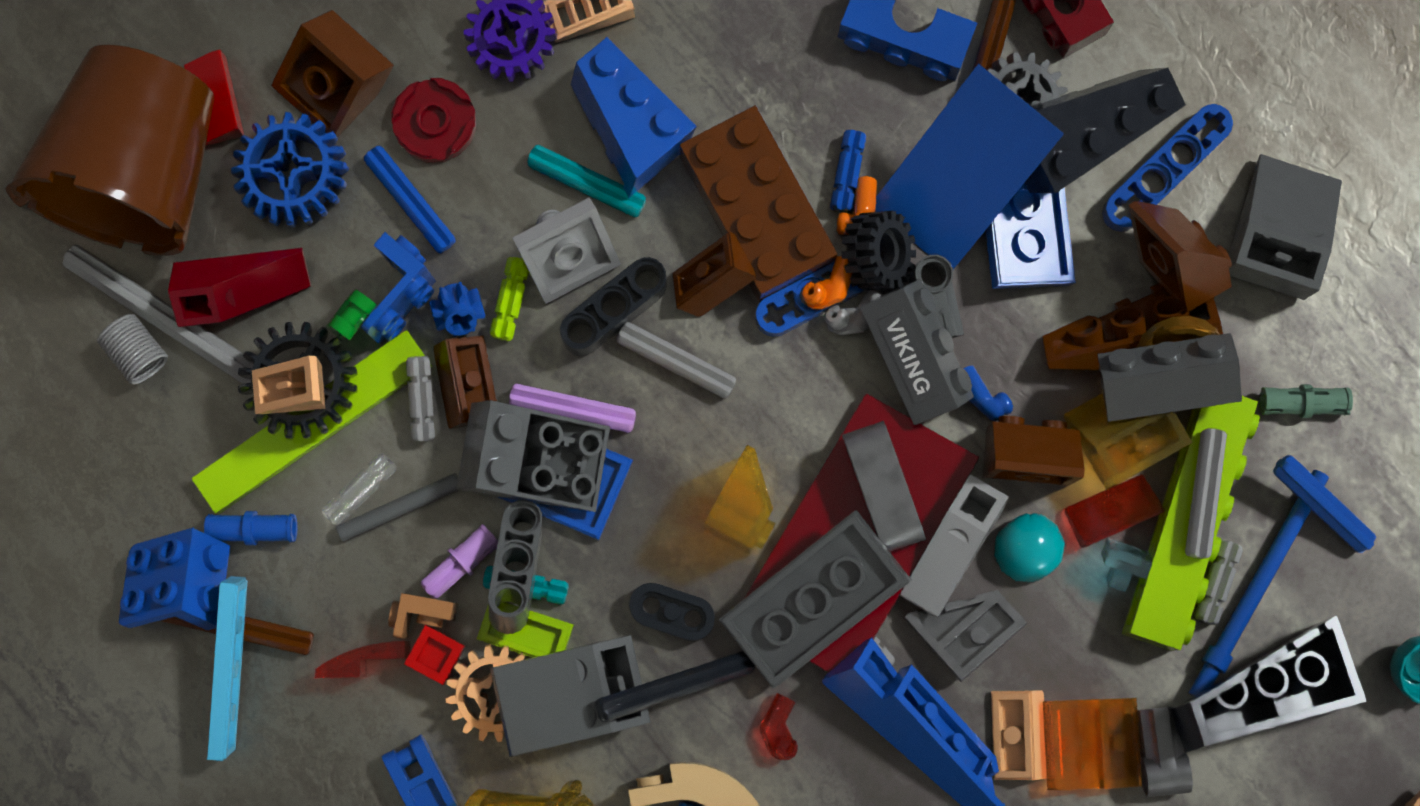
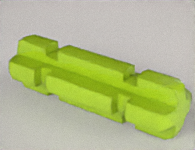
[490,257,529,341]

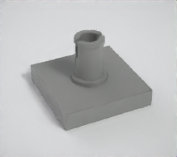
[512,197,621,304]

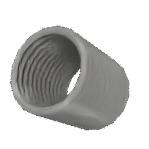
[97,314,168,385]

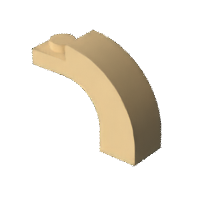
[628,762,760,806]

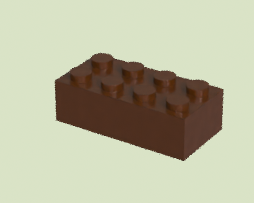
[679,105,838,303]

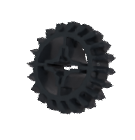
[238,322,358,440]

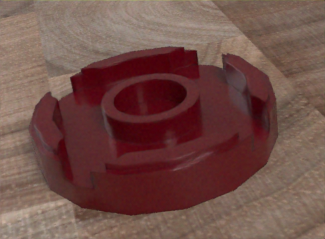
[391,78,476,163]

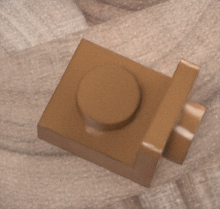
[388,593,458,639]

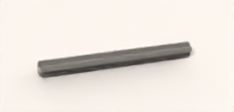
[62,245,254,384]

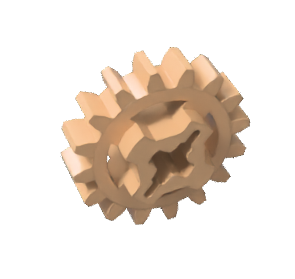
[445,644,525,742]

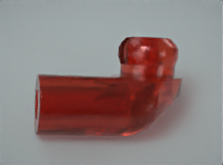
[760,693,798,761]

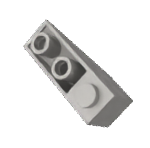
[900,474,1009,618]

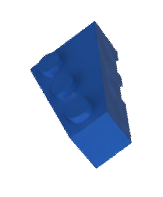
[570,37,697,198]

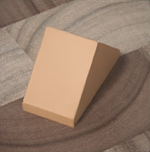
[252,356,326,414]

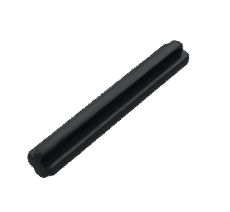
[595,651,755,722]

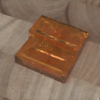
[1043,698,1142,791]

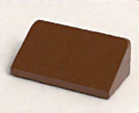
[672,231,756,317]
[433,335,497,429]

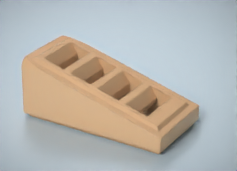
[544,0,635,43]

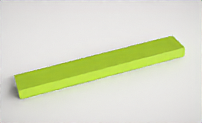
[191,330,433,515]

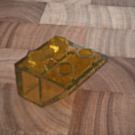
[1063,394,1192,490]

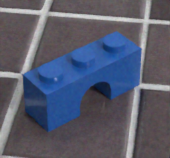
[838,0,978,81]

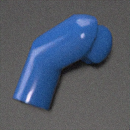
[964,365,1013,421]

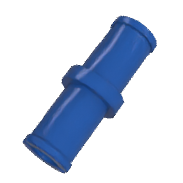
[204,511,298,545]

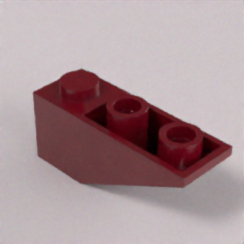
[168,248,311,327]

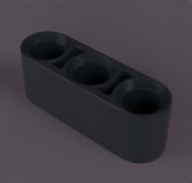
[560,257,667,356]

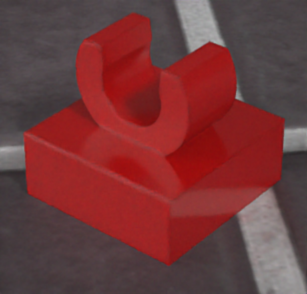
[404,625,466,685]

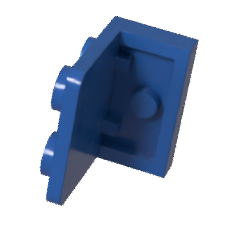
[361,232,436,344]
[119,528,230,630]

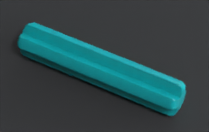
[527,145,646,217]

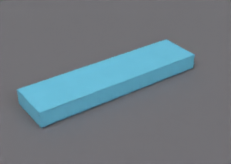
[207,576,248,761]

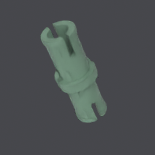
[1259,384,1353,418]

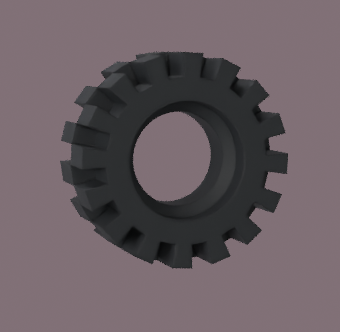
[841,211,916,290]

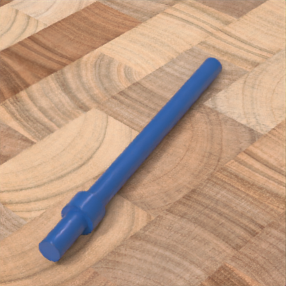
[1188,470,1329,697]

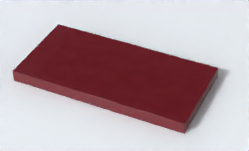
[744,393,979,673]

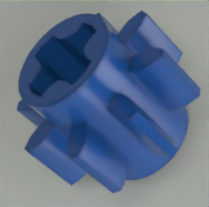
[429,282,486,337]

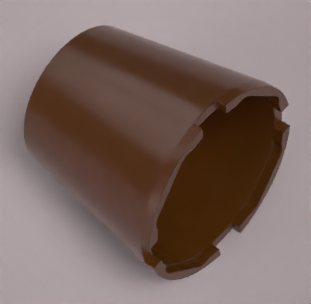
[10,45,215,256]

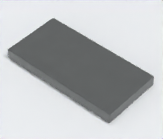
[719,510,912,689]

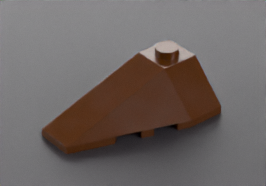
[1042,283,1223,370]

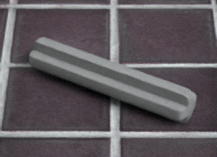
[617,322,736,398]
[1185,428,1227,559]

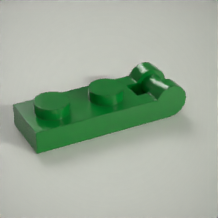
[325,289,377,341]

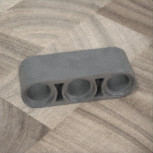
[842,421,926,552]

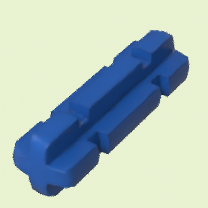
[830,130,866,213]

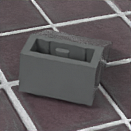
[1229,154,1342,300]
[456,400,610,512]
[490,635,651,757]

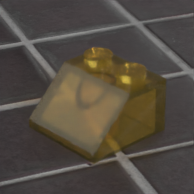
[704,445,776,554]

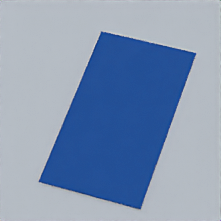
[875,63,1064,270]

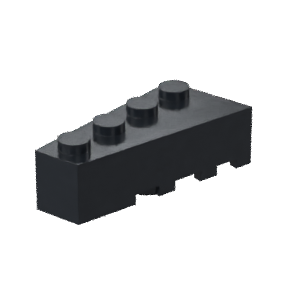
[1025,67,1186,193]
[1171,616,1366,753]

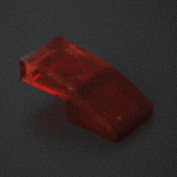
[315,641,410,678]

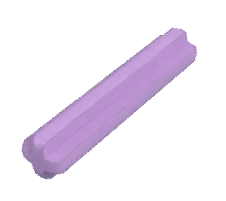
[509,384,636,433]

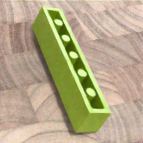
[1121,396,1260,651]

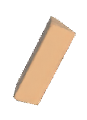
[991,690,1047,780]

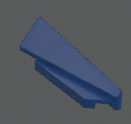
[822,638,1005,806]

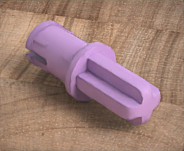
[421,524,498,599]

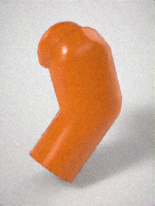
[836,176,877,235]
[802,256,853,310]

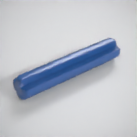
[363,145,456,253]
[1273,455,1376,553]

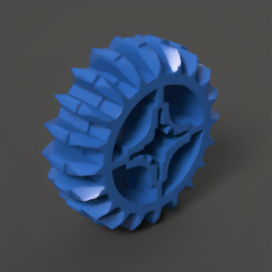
[231,112,349,228]

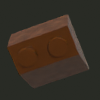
[271,10,394,137]
[1128,201,1232,312]
[982,416,1085,486]

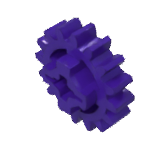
[464,0,557,82]

